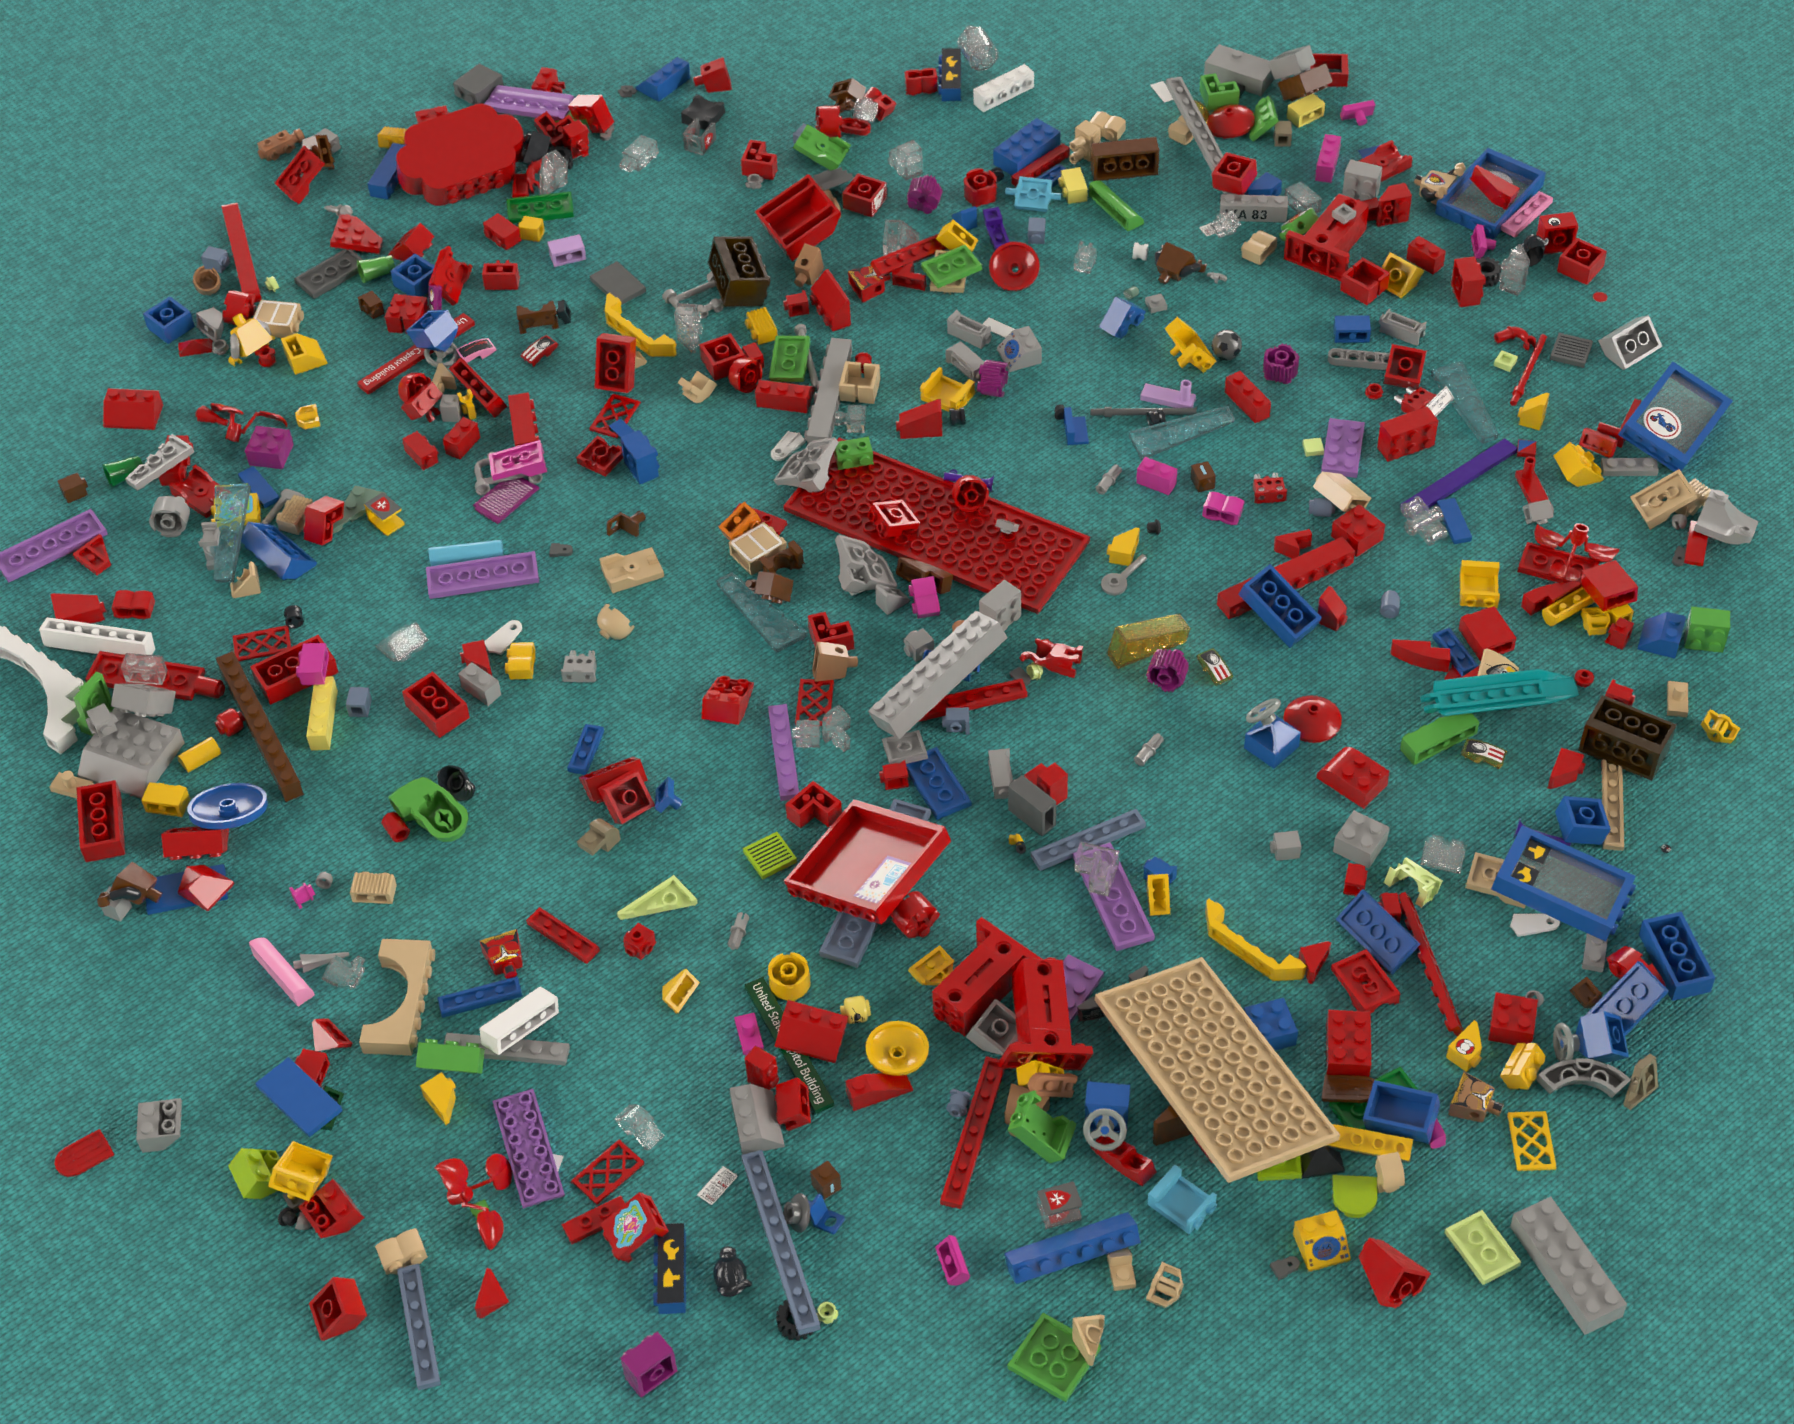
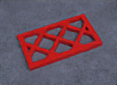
[589,394,641,438]
[233,625,291,661]
[795,679,834,727]
[571,1139,645,1205]

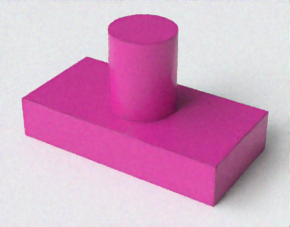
[1340,100,1375,126]
[1471,224,1496,259]
[734,1013,764,1055]

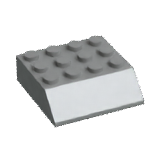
[77,707,185,799]

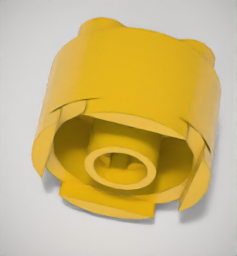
[768,952,811,1002]

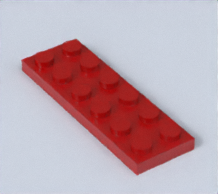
[85,651,206,701]

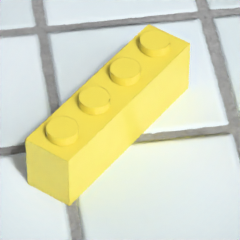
[306,676,338,751]

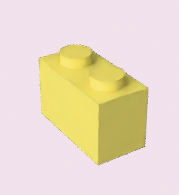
[1287,93,1325,128]
[1058,167,1088,204]

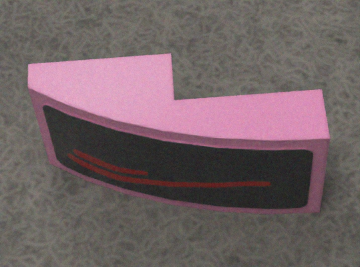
[456,338,497,363]

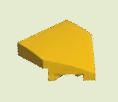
[908,945,954,985]

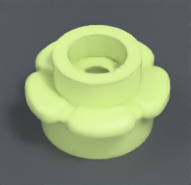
[264,276,279,292]
[1026,662,1043,680]
[816,1302,838,1324]

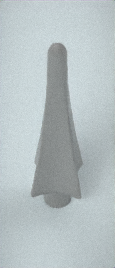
[293,952,350,973]

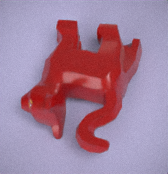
[1019,638,1083,678]

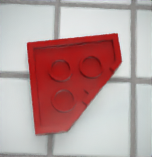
[330,214,383,254]

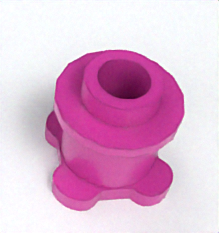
[289,883,315,909]

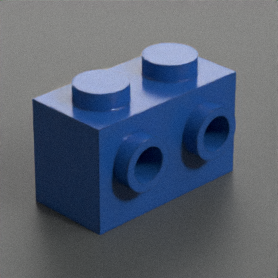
[1333,316,1371,343]

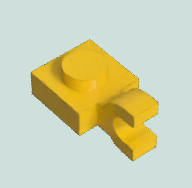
[457,389,476,420]

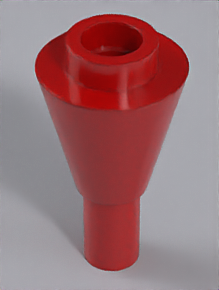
[196,405,228,426]

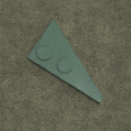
[333,486,386,534]

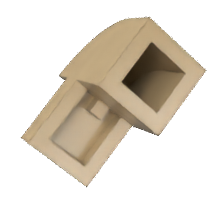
[678,371,717,403]

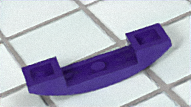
[982,207,1010,251]

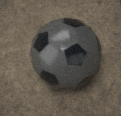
[1211,329,1242,360]

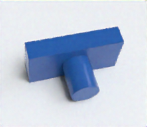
[655,777,683,813]

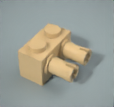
[1069,120,1101,164]

